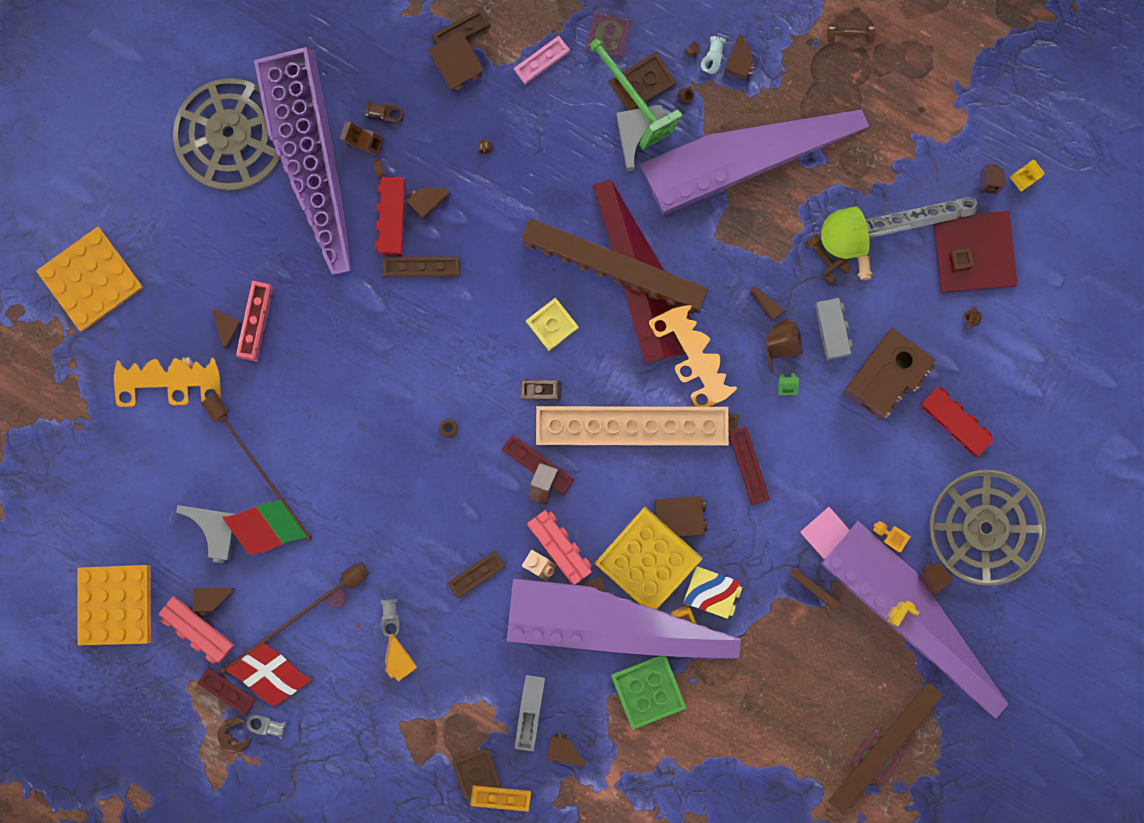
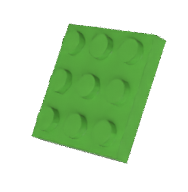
[611,656,686,730]

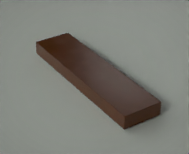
[383,257,460,277]

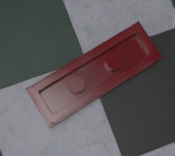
[197,667,257,716]

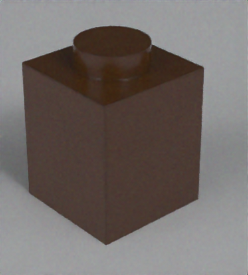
[918,562,953,595]

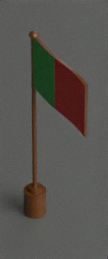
[201,393,312,555]

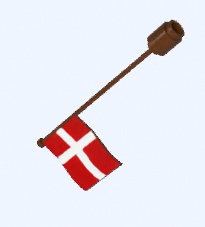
[219,562,369,706]

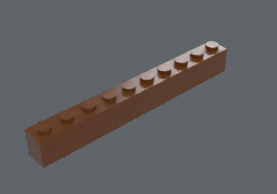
[521,218,708,314]

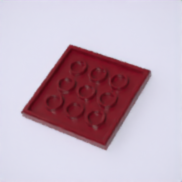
[933,211,1017,293]

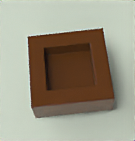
[951,247,974,271]

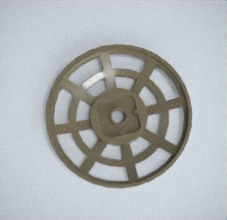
[173,78,281,191]
[929,470,1046,586]

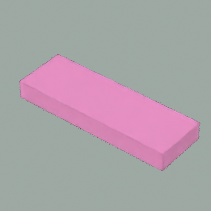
[514,36,570,84]

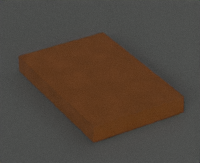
[608,52,676,111]

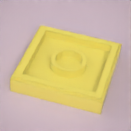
[526,298,579,351]

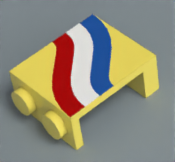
[683,566,742,619]

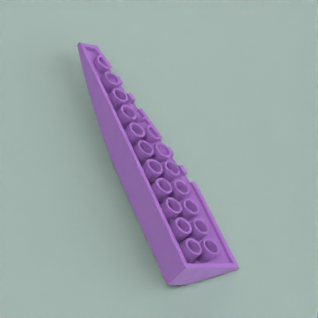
[254,47,351,275]
[640,110,870,216]
[820,521,1008,719]
[507,579,741,658]

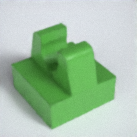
[778,373,799,395]

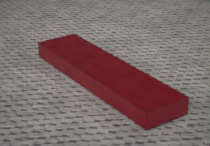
[728,426,770,505]
[502,435,575,495]

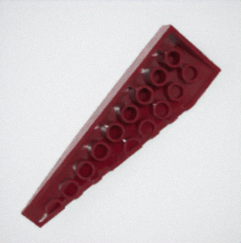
[593,179,694,365]

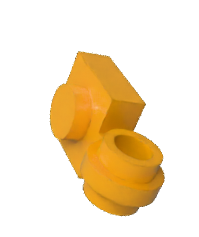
[873,521,911,553]

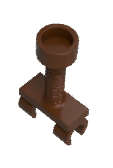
[805,234,851,285]

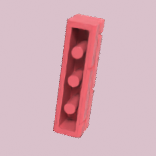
[236,281,274,362]
[527,510,593,585]
[158,596,235,664]

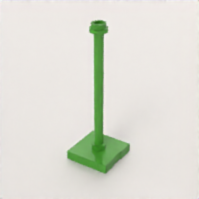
[590,38,682,150]

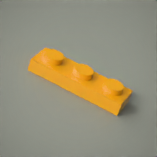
[470,785,531,812]

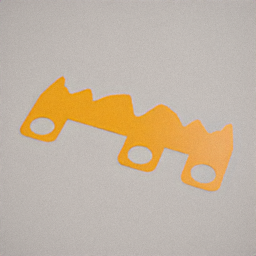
[649,305,737,407]
[114,357,221,407]

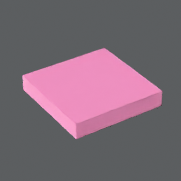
[800,507,849,559]

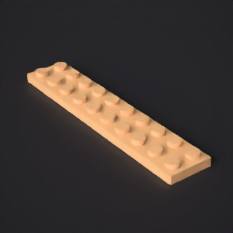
[536,406,729,446]

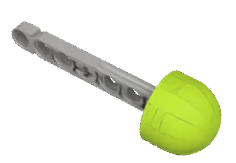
[821,197,977,259]

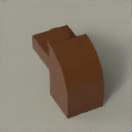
[339,121,385,156]

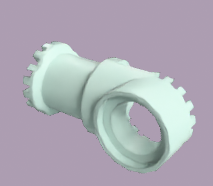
[701,36,726,74]

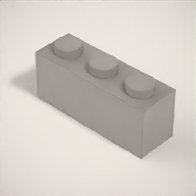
[815,298,853,361]

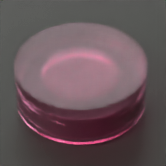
[326,589,346,608]

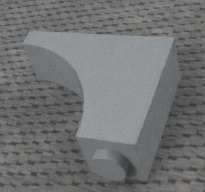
[616,105,667,172]
[176,505,235,563]
[515,675,545,752]

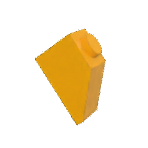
[385,633,417,681]

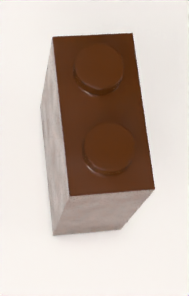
[428,31,484,91]
[654,496,707,537]

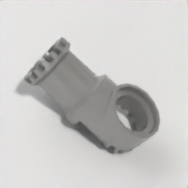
[380,599,400,637]
[247,715,287,739]

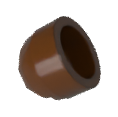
[684,41,700,58]
[677,88,694,103]
[478,139,493,154]

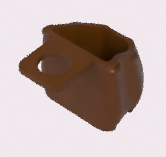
[765,318,803,373]

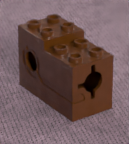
[842,328,936,420]

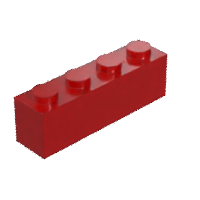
[375,177,406,256]
[919,387,994,458]

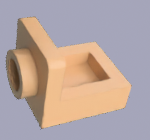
[522,550,557,581]

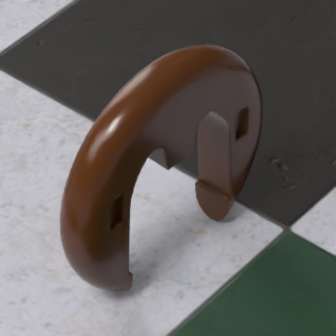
[218,717,252,753]

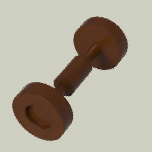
[827,23,875,43]

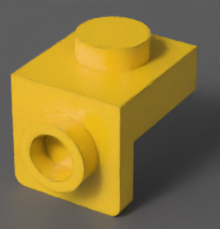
[1010,159,1045,192]
[887,600,920,626]

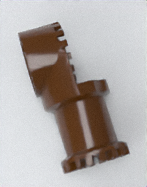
[365,101,404,124]

